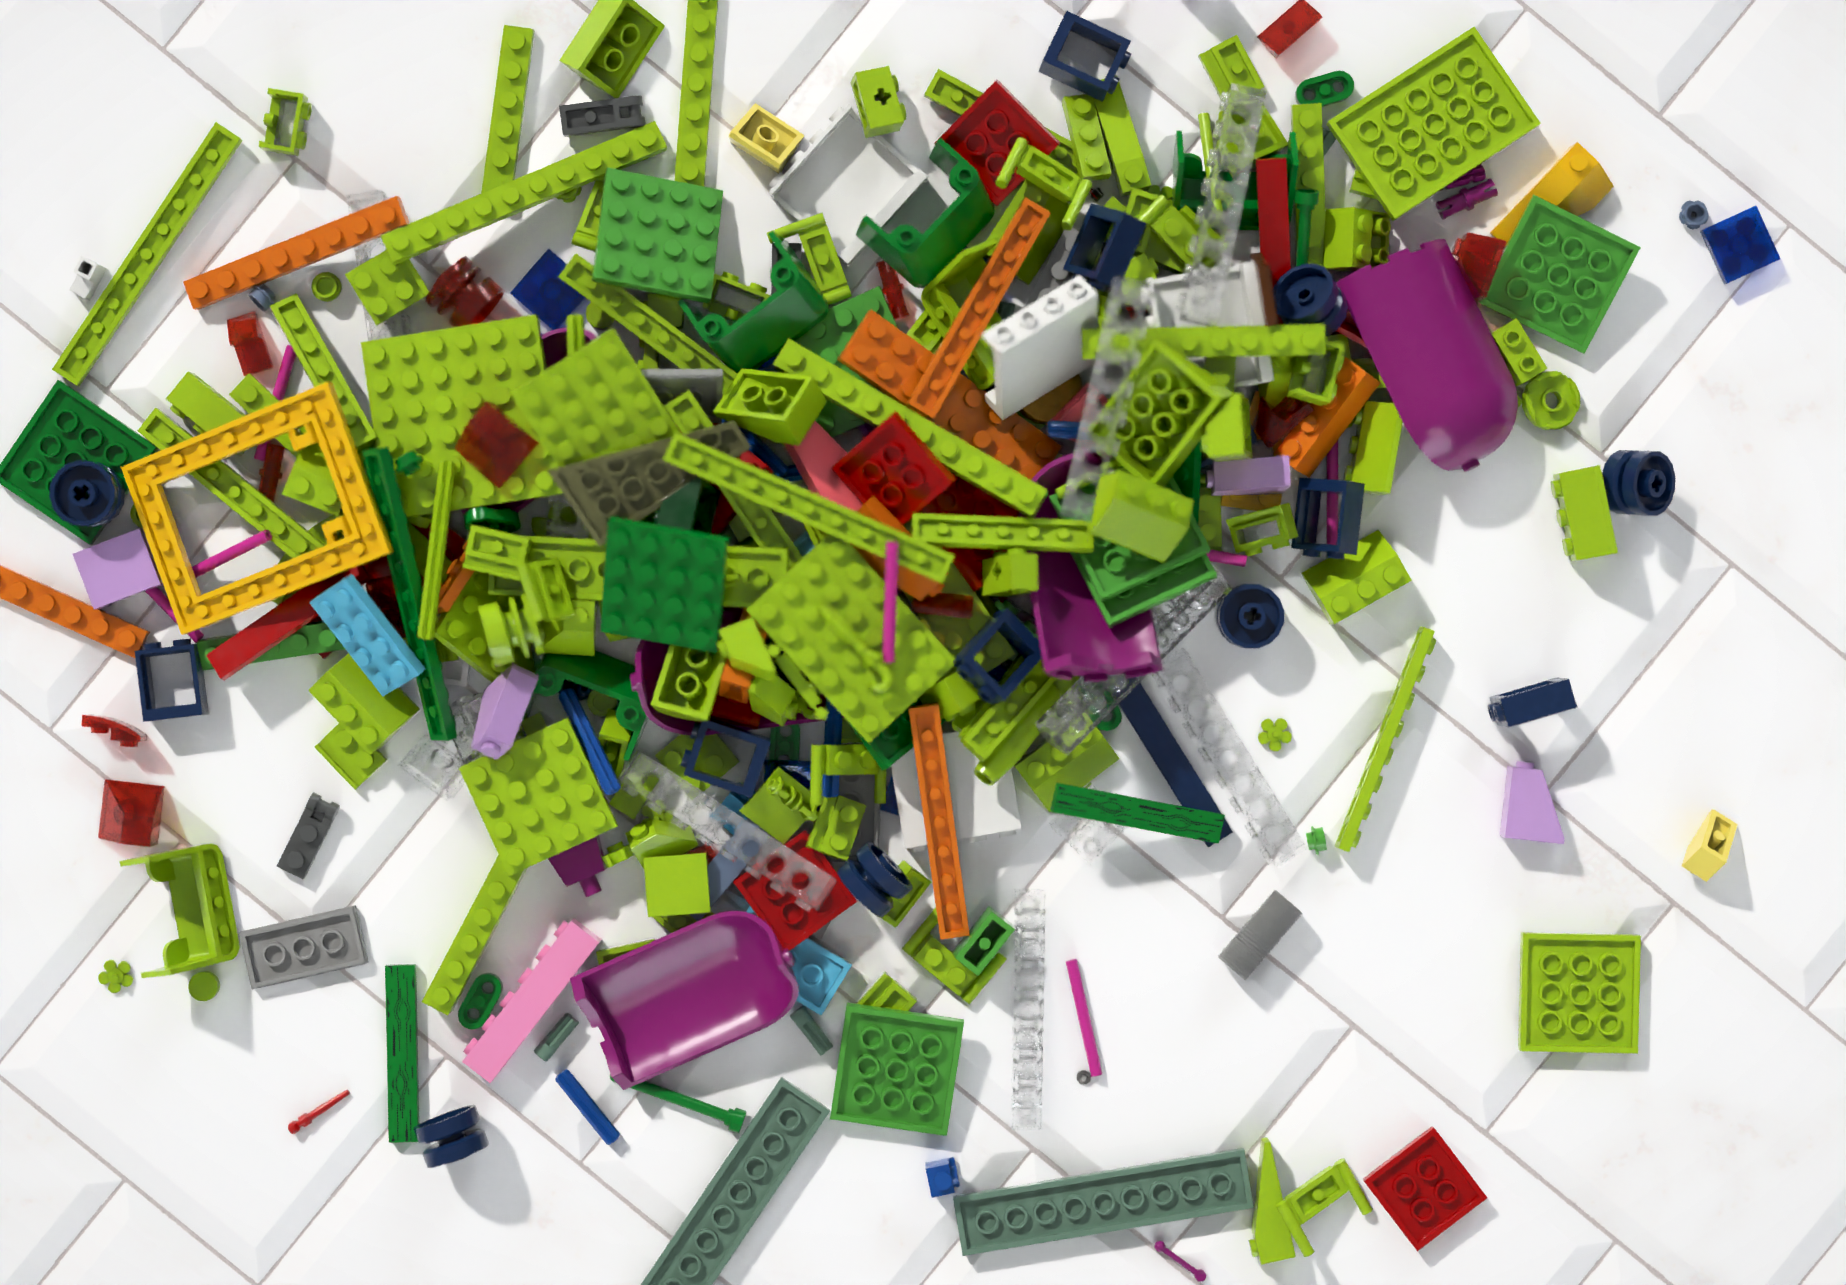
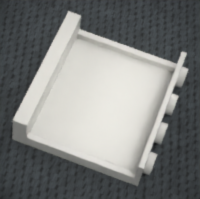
[769,104,928,267]
[1140,261,1274,388]
[982,275,1098,420]
[891,730,1022,853]

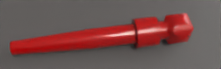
[288,1089,350,1134]

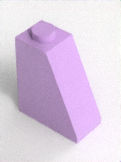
[1206,456,1290,496]
[471,663,539,759]
[1499,761,1565,844]

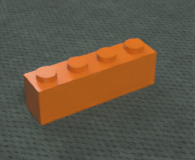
[1274,357,1381,478]

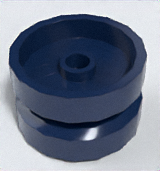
[1273,264,1348,338]
[1602,450,1676,516]
[49,460,125,527]
[1216,584,1284,648]
[837,841,913,918]
[413,1105,489,1168]

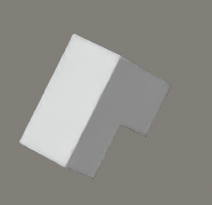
[69,255,107,301]

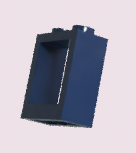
[1038,10,1132,102]
[1063,203,1147,292]
[1291,477,1365,560]
[952,608,1042,705]
[135,639,209,722]
[1487,677,1577,727]
[680,718,771,798]

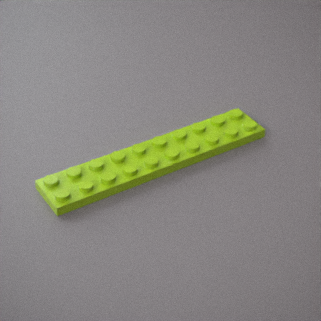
[488,535,789,608]

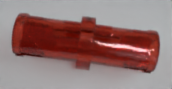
[876,260,910,320]
[258,443,286,503]

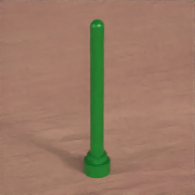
[1294,189,1319,267]
[610,1074,747,1133]

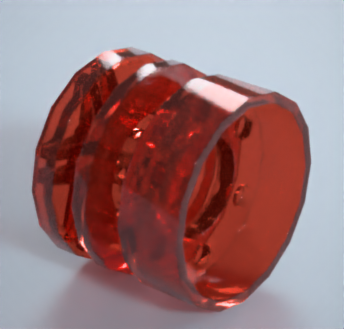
[425,256,505,327]

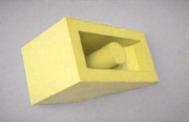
[1682,809,1738,882]

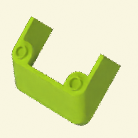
[921,238,1003,390]
[119,843,240,979]

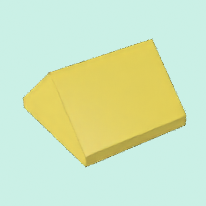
[728,103,805,173]

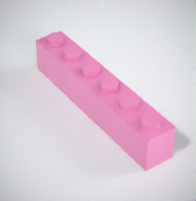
[462,918,602,1083]

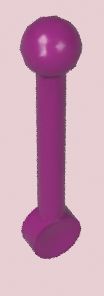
[1154,1241,1206,1282]

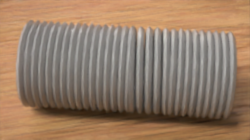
[1218,890,1303,980]

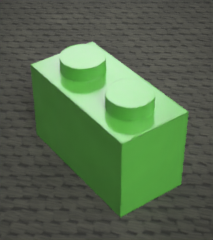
[952,906,1015,976]

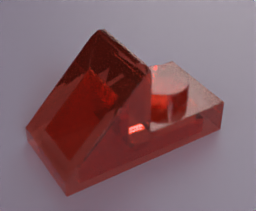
[227,311,274,377]
[1255,396,1314,449]

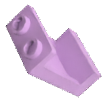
[72,528,163,610]

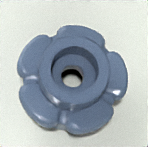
[1679,200,1708,229]
[248,284,276,312]

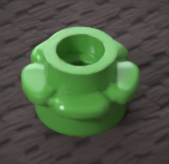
[1306,826,1327,855]

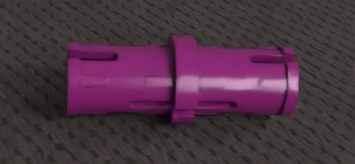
[1435,178,1498,220]

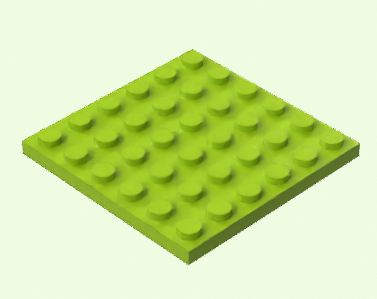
[361,314,563,518]

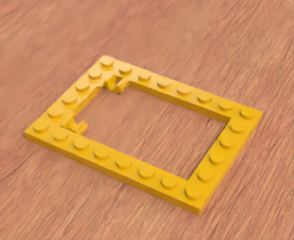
[121,382,394,635]

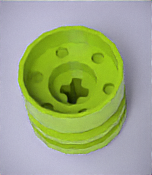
[478,593,545,667]

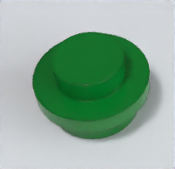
[394,450,424,477]

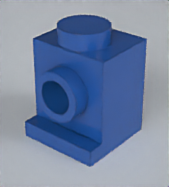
[925,1157,960,1198]

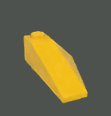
[1490,142,1614,247]

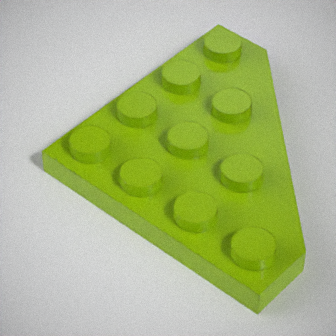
[434,571,536,682]

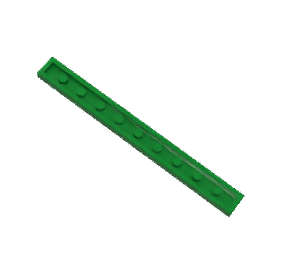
[362,447,458,741]

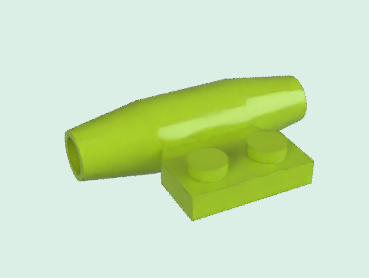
[952,684,1061,786]

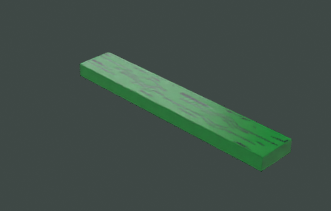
[1050,782,1225,844]
[385,964,419,1143]

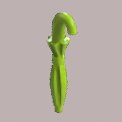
[816,603,894,693]

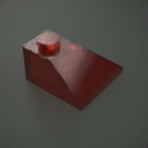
[1451,233,1507,303]
[454,401,539,488]
[98,779,165,847]

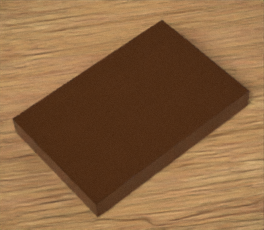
[1250,252,1278,326]

